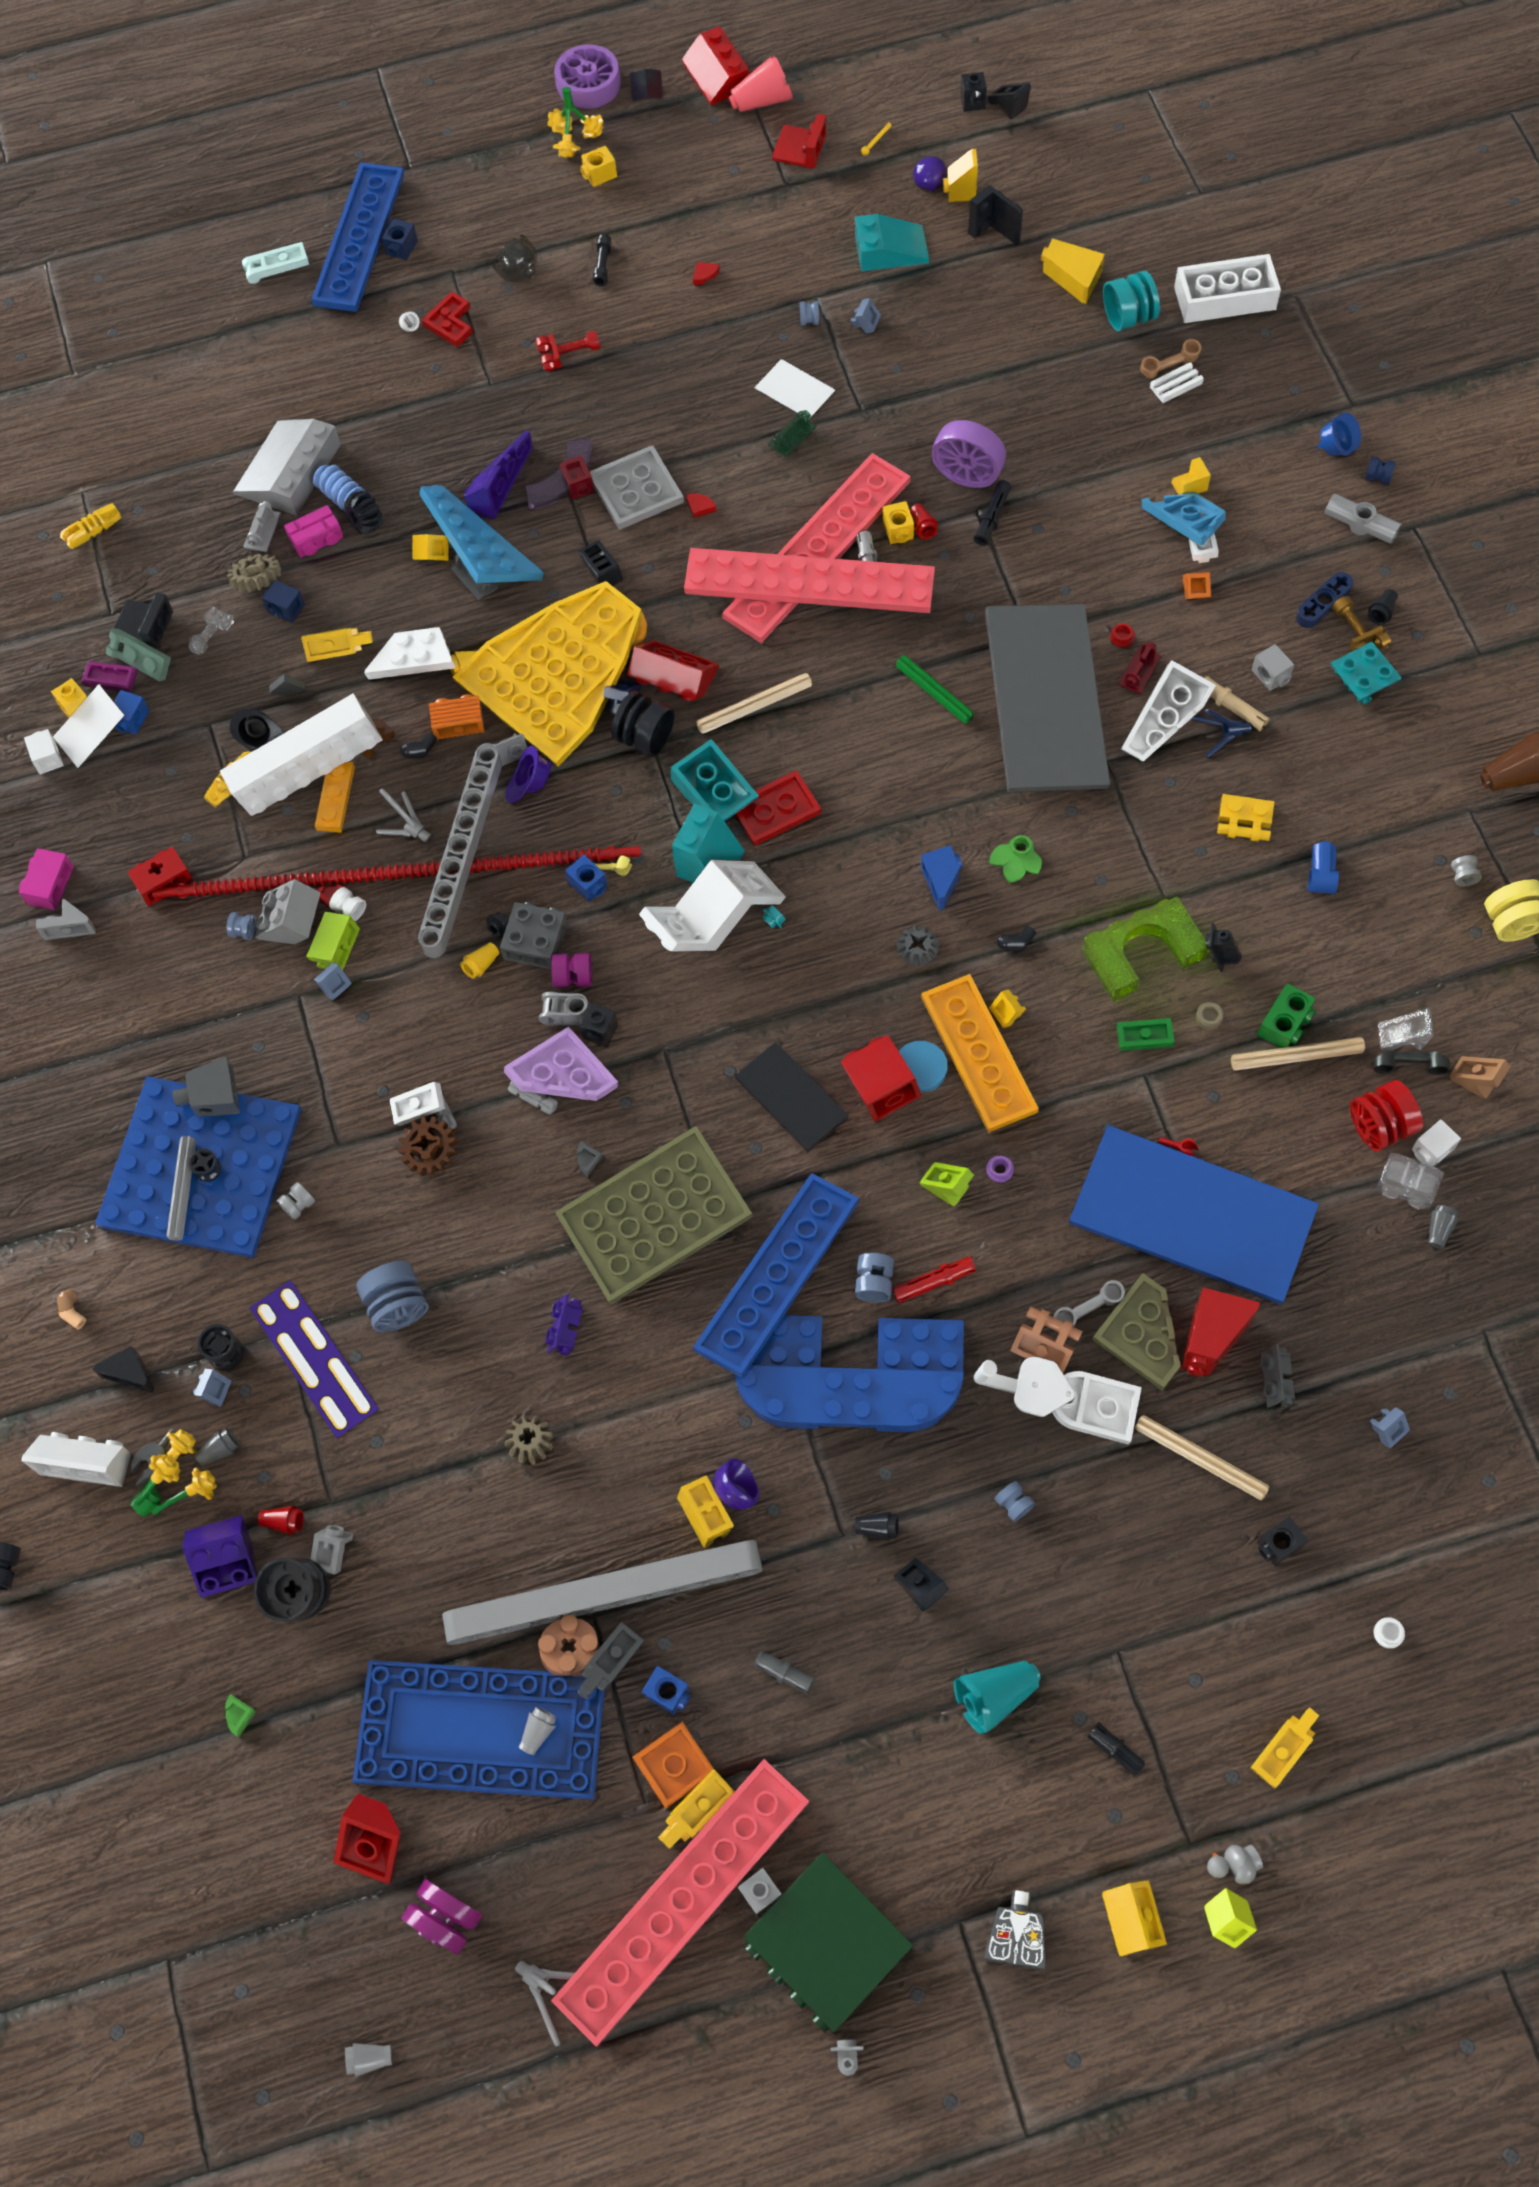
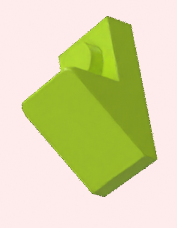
[919,1162,974,1206]

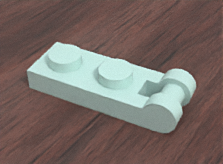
[242,242,309,284]

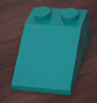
[855,214,929,272]
[671,739,759,822]

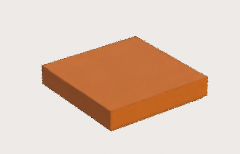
[633,1721,714,1810]

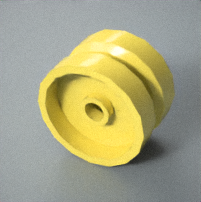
[1484,879,1539,942]

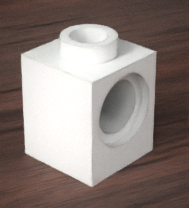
[24,729,64,774]
[1412,1119,1461,1169]

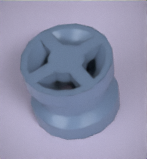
[800,301,819,326]
[226,912,256,940]

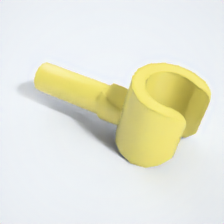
[595,856,632,876]

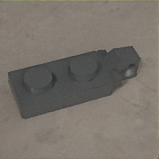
[577,1622,645,1700]

